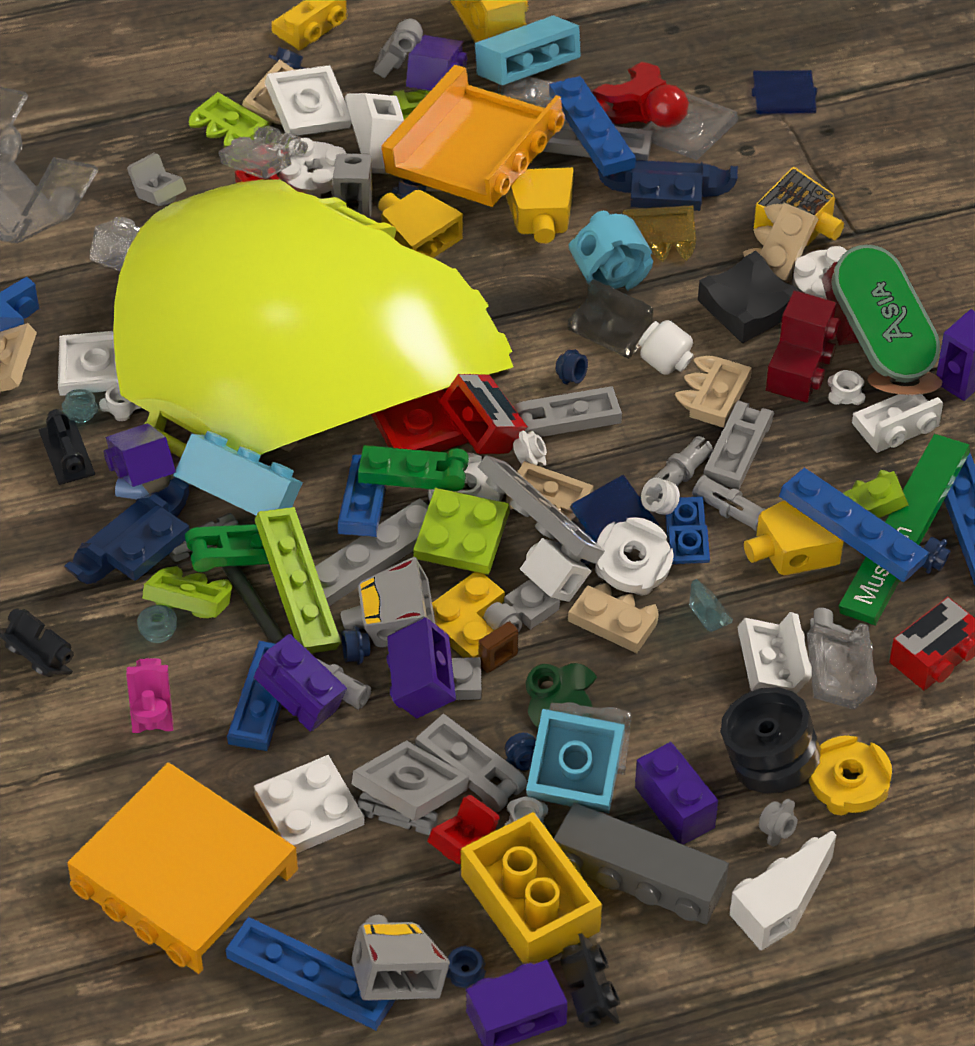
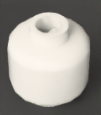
[638,320,694,375]

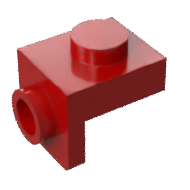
[427,795,500,865]

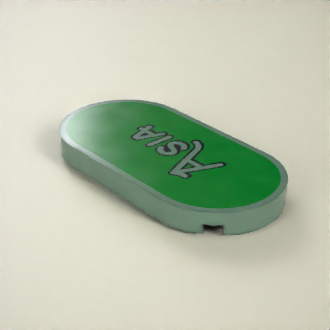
[831,245,940,383]

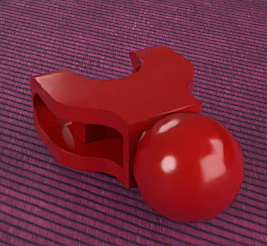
[591,62,689,128]

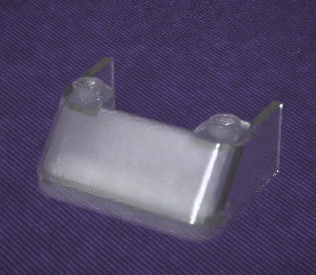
[0,87,98,244]

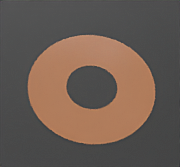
[868,371,942,395]

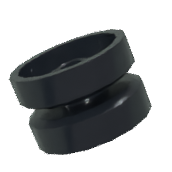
[720,687,821,794]

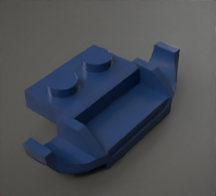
[598,160,738,211]
[64,477,190,584]

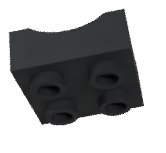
[698,251,800,344]

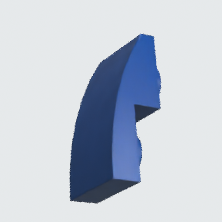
[665,497,710,564]

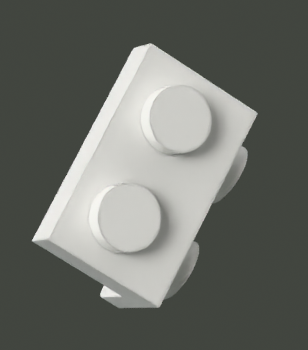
[852,394,943,453]
[737,612,812,694]

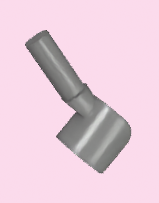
[810,608,865,645]

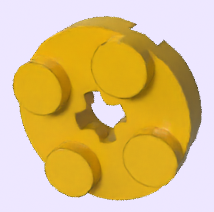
[809,735,892,816]

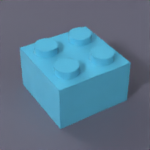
[526,709,625,814]

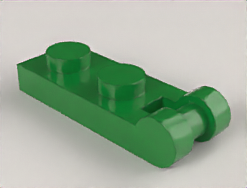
[358,445,469,491]
[185,524,269,572]

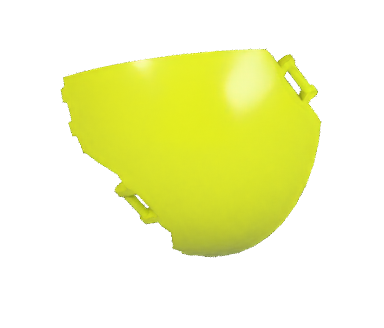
[113,179,514,458]

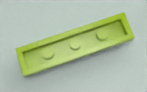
[255,507,341,653]

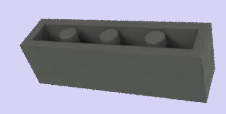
[554,802,729,925]

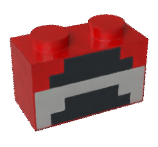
[440,374,528,454]
[889,597,975,691]

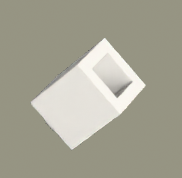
[520,538,591,602]

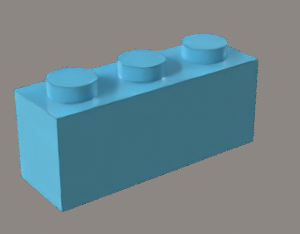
[475,15,581,85]
[173,431,303,516]

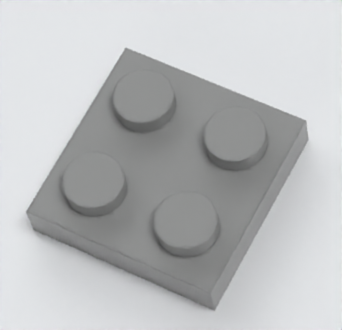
[352,740,469,821]

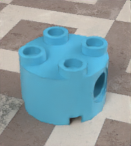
[568,211,653,296]

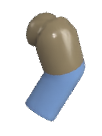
[115,475,171,499]

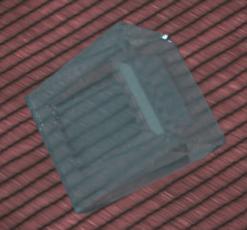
[689,579,733,632]

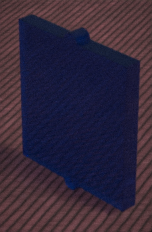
[751,70,818,114]
[570,474,659,543]

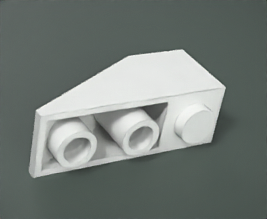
[730,831,836,951]

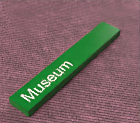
[839,434,970,626]

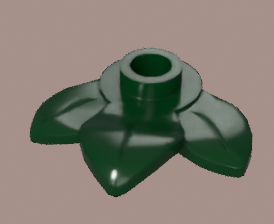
[526,663,597,729]

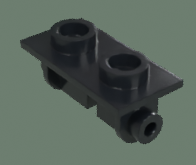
[38,409,95,485]
[0,608,74,677]
[560,933,620,1028]

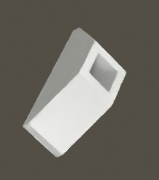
[345,93,404,174]

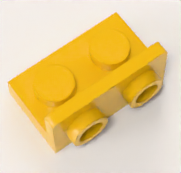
[271,0,347,51]

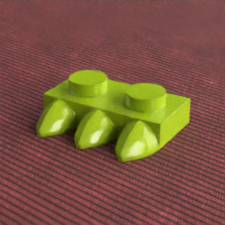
[189,92,269,150]
[843,470,909,518]
[142,566,233,618]

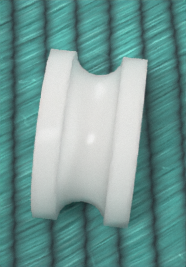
[641,478,680,515]

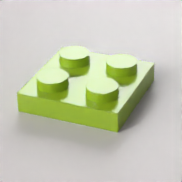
[413,488,510,575]

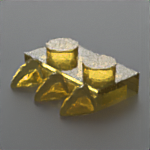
[622,206,696,262]

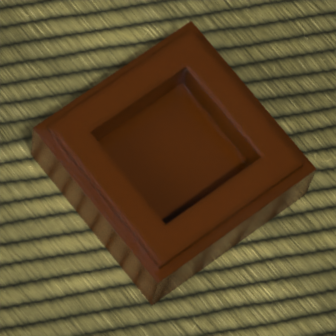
[478,621,518,673]

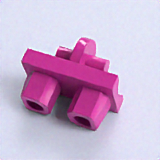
[126,658,173,733]

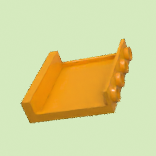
[381,65,565,207]
[67,762,298,974]

